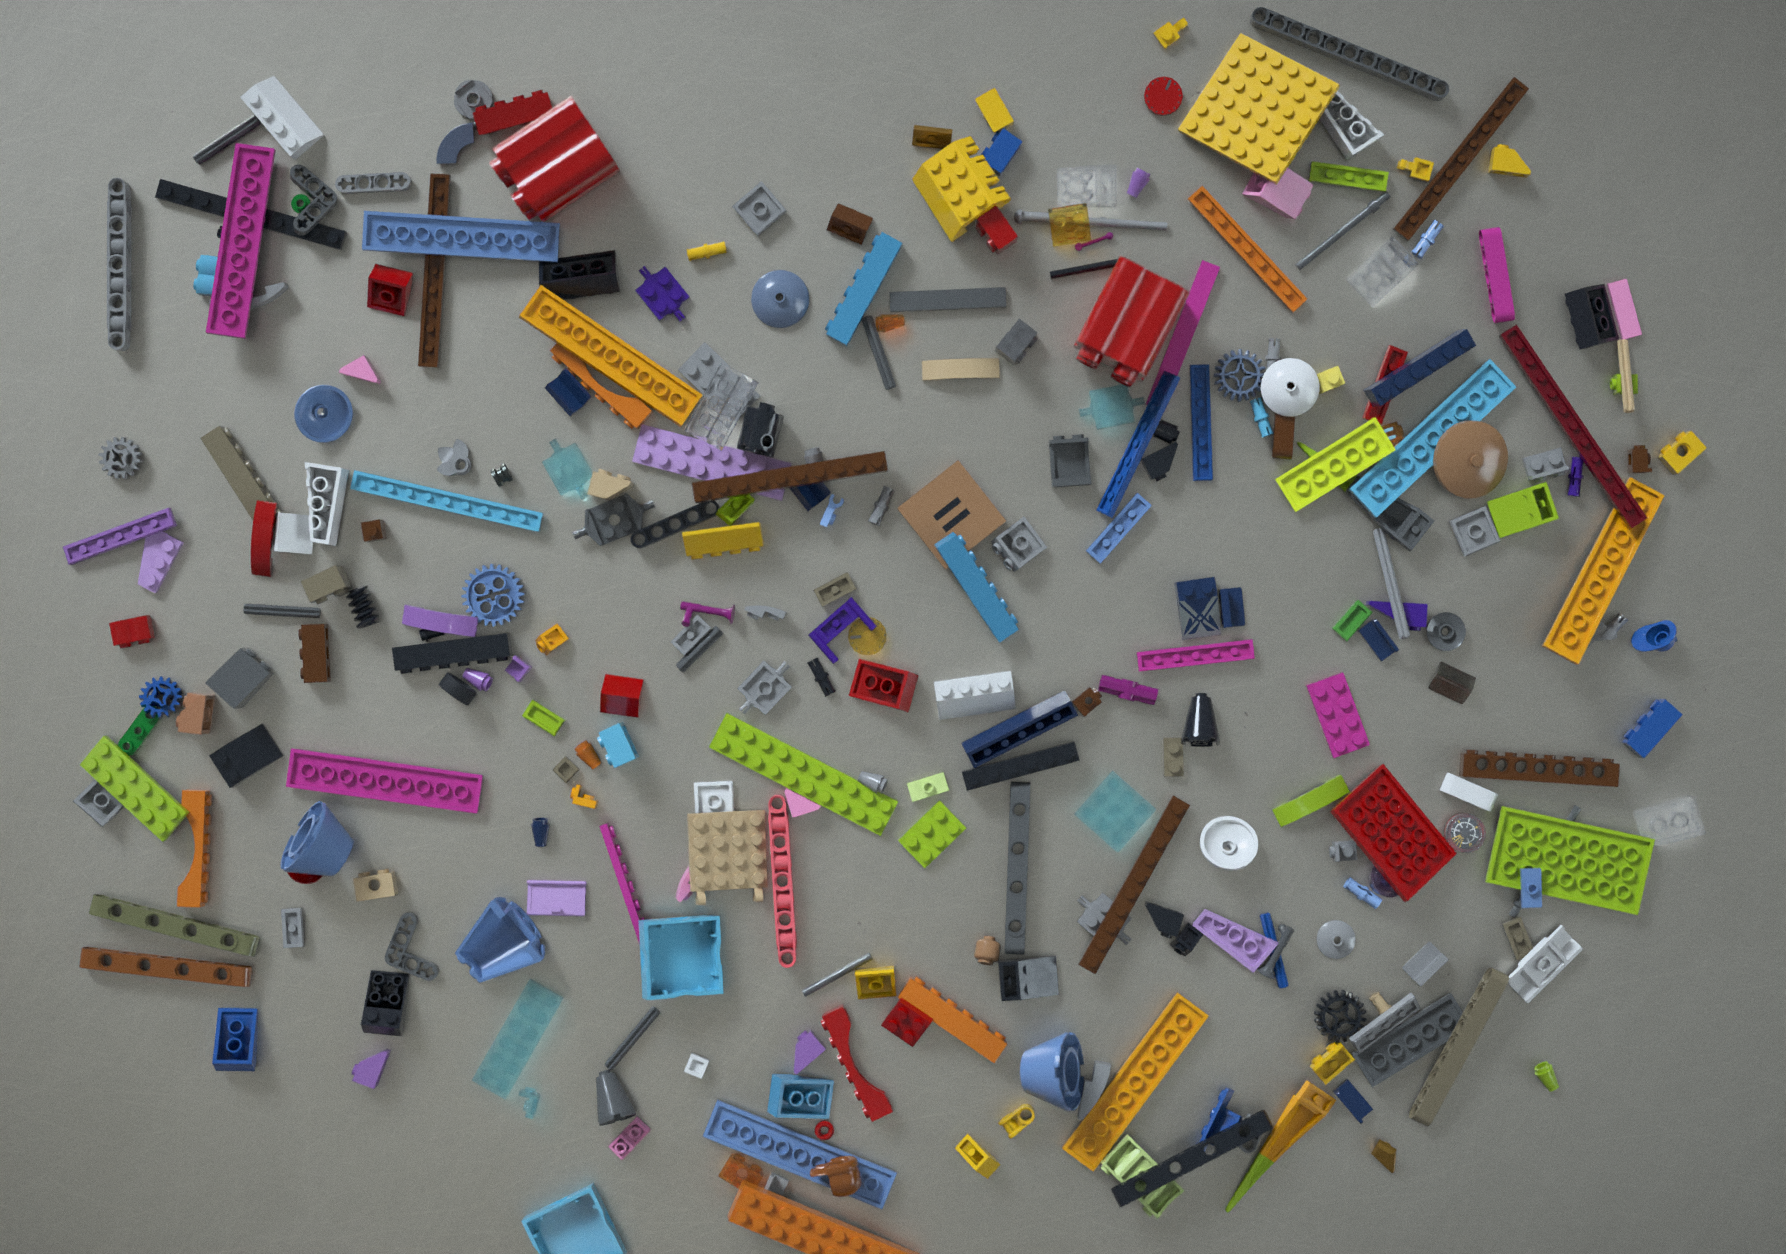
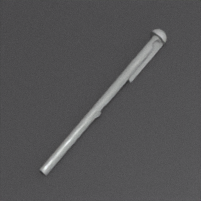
[1014,209,1167,230]

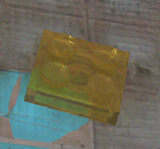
[1048,203,1091,247]

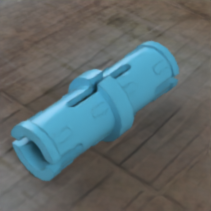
[1249,397,1274,438]

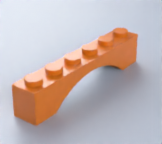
[550,343,654,429]
[177,789,212,908]

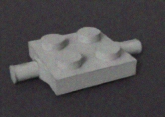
[737,661,792,715]
[1077,893,1132,945]

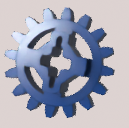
[139,676,183,719]

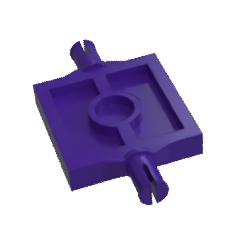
[635,266,689,322]

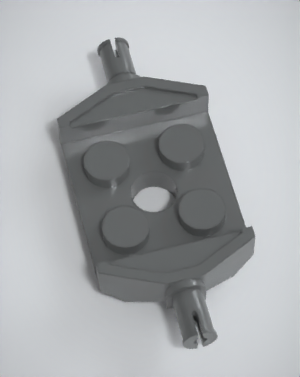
[572,493,655,546]

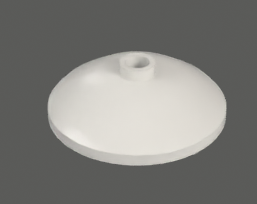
[1261,358,1320,417]
[1200,816,1258,871]

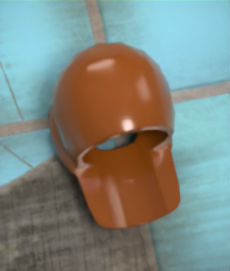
[810,1156,862,1197]

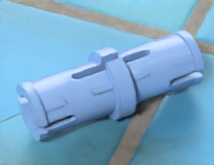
[1411,220,1444,259]
[1343,877,1382,909]

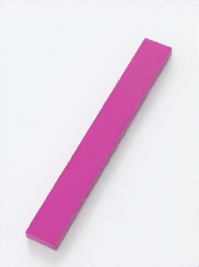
[1145,260,1220,405]

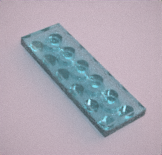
[472,979,564,1099]

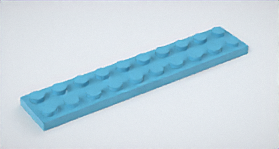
[1349,359,1516,518]

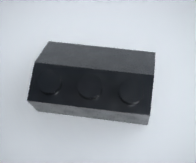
[1565,284,1619,350]

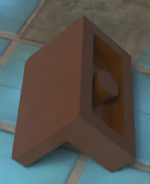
[826,203,873,245]

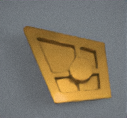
[1371,1139,1397,1173]

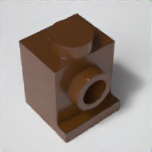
[1627,445,1652,473]
[1071,687,1102,717]

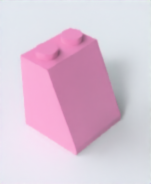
[1242,168,1313,219]

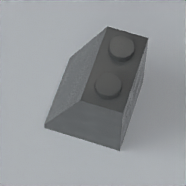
[205,648,274,709]

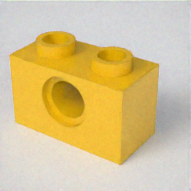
[1657,431,1707,475]

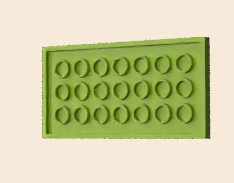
[1485,806,1655,915]

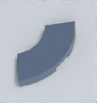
[436,122,474,164]

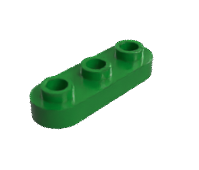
[118,706,161,756]

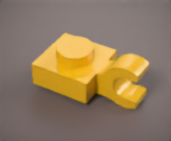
[1153,17,1188,50]
[1397,157,1434,182]

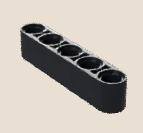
[630,501,720,549]

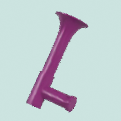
[680,601,735,627]

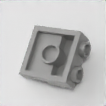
[991,517,1047,572]

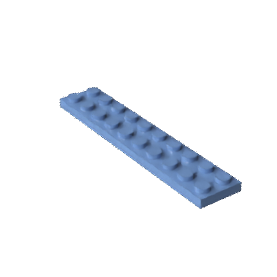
[362,211,560,263]
[703,1100,897,1209]

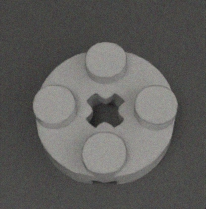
[454,80,494,120]

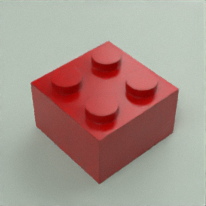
[975,205,1018,255]

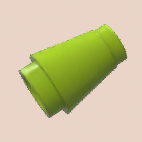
[1534,1061,1559,1092]

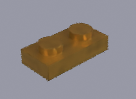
[912,125,953,149]

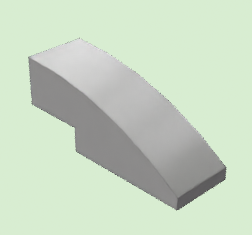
[1077,1060,1111,1120]

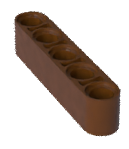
[1272,383,1295,460]

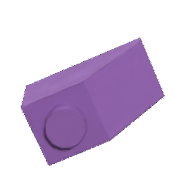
[794,1030,826,1075]
[351,1049,391,1089]

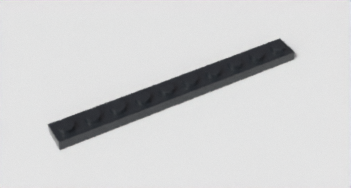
[155,179,347,251]

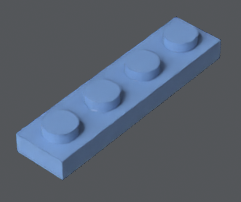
[1086,493,1152,564]

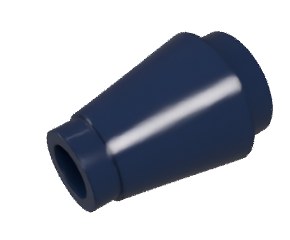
[531,817,550,847]

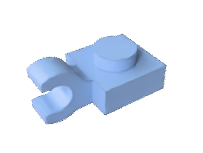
[820,494,844,528]

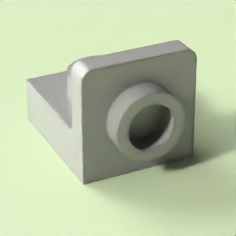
[1329,840,1357,862]

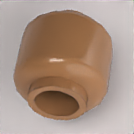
[974,936,1001,966]

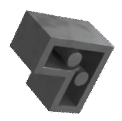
[995,319,1038,365]

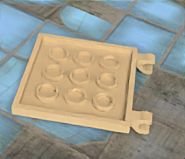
[687,810,768,905]

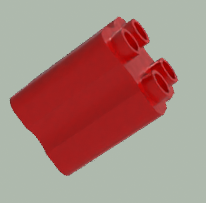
[489,96,620,222]
[1073,256,1190,387]

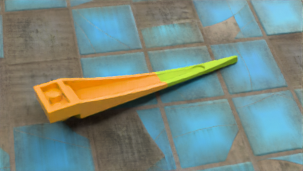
[1225,1080,1336,1213]

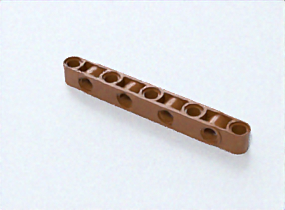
[79,947,252,987]

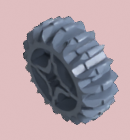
[1213,349,1265,402]

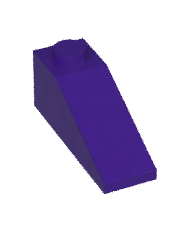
[1366,601,1428,631]

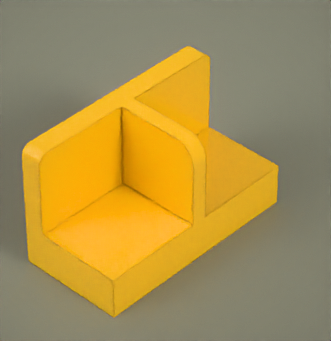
[975,88,1014,133]

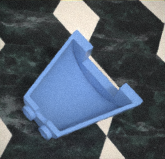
[455,897,545,983]

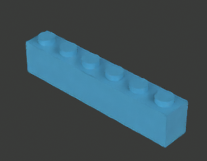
[825,232,902,347]
[934,532,1019,643]

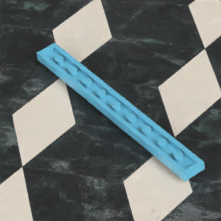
[350,470,544,532]

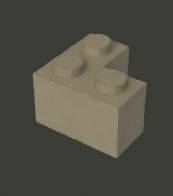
[300,565,353,605]

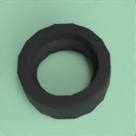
[439,672,477,705]

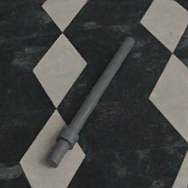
[1295,191,1391,270]

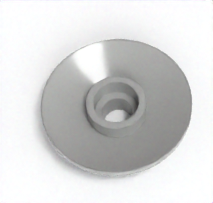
[1317,920,1356,959]

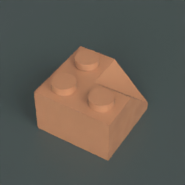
[176,692,215,735]

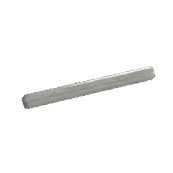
[1373,528,1410,639]

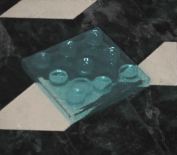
[1074,771,1156,853]

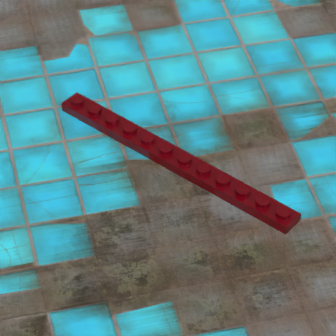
[1499,324,1647,530]

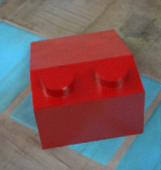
[849,659,919,712]

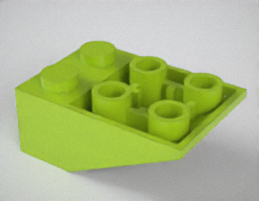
[1487,482,1559,538]

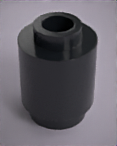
[1153,419,1180,444]

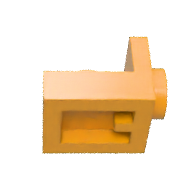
[535,623,569,656]
[570,784,598,809]

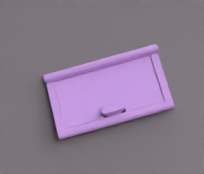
[527,880,587,916]

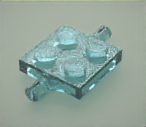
[1079,384,1145,430]
[542,439,593,500]

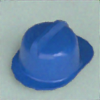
[1631,620,1677,652]

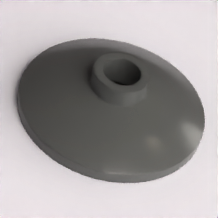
[1427,612,1466,651]

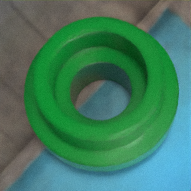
[291,194,311,214]

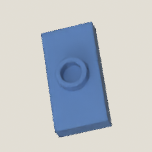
[1520,868,1542,908]

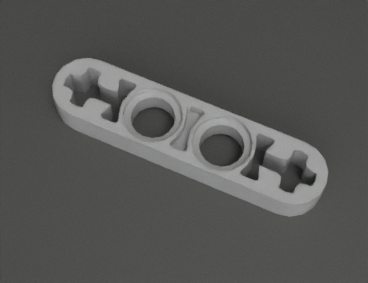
[335,172,412,194]

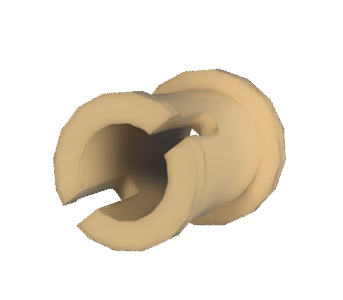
[1369,991,1392,1015]

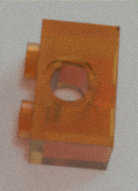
[718,1153,764,1189]

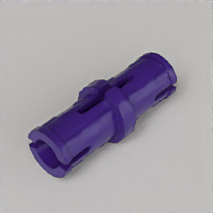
[1567,457,1584,497]

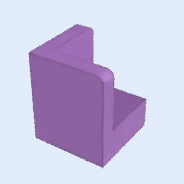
[505,655,532,682]

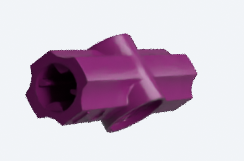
[1098,675,1159,705]

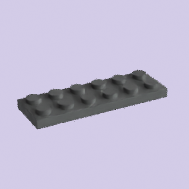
[1351,993,1463,1087]

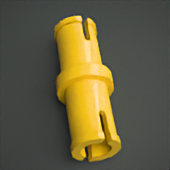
[686,241,727,261]

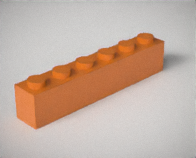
[898,976,1007,1063]

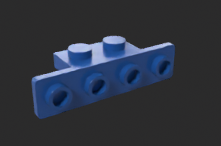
[1196,1088,1243,1151]

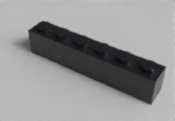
[392,633,513,674]
[962,741,1080,791]

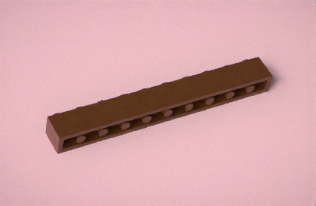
[692,451,888,504]

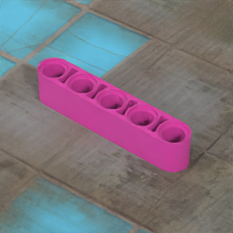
[1479,227,1515,323]

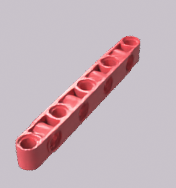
[768,794,797,968]

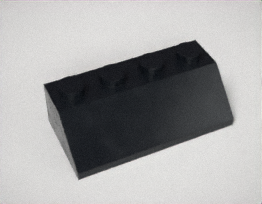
[539,250,620,300]

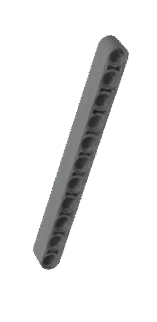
[1250,7,1449,101]

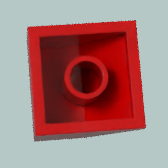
[367,264,413,316]

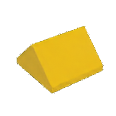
[855,966,896,1000]

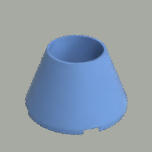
[280,801,354,876]
[1020,1032,1084,1111]

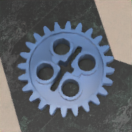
[461,564,525,627]

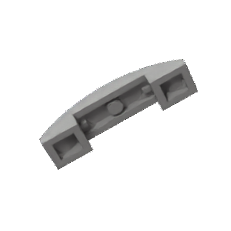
[209,282,289,309]

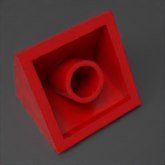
[600,674,644,718]

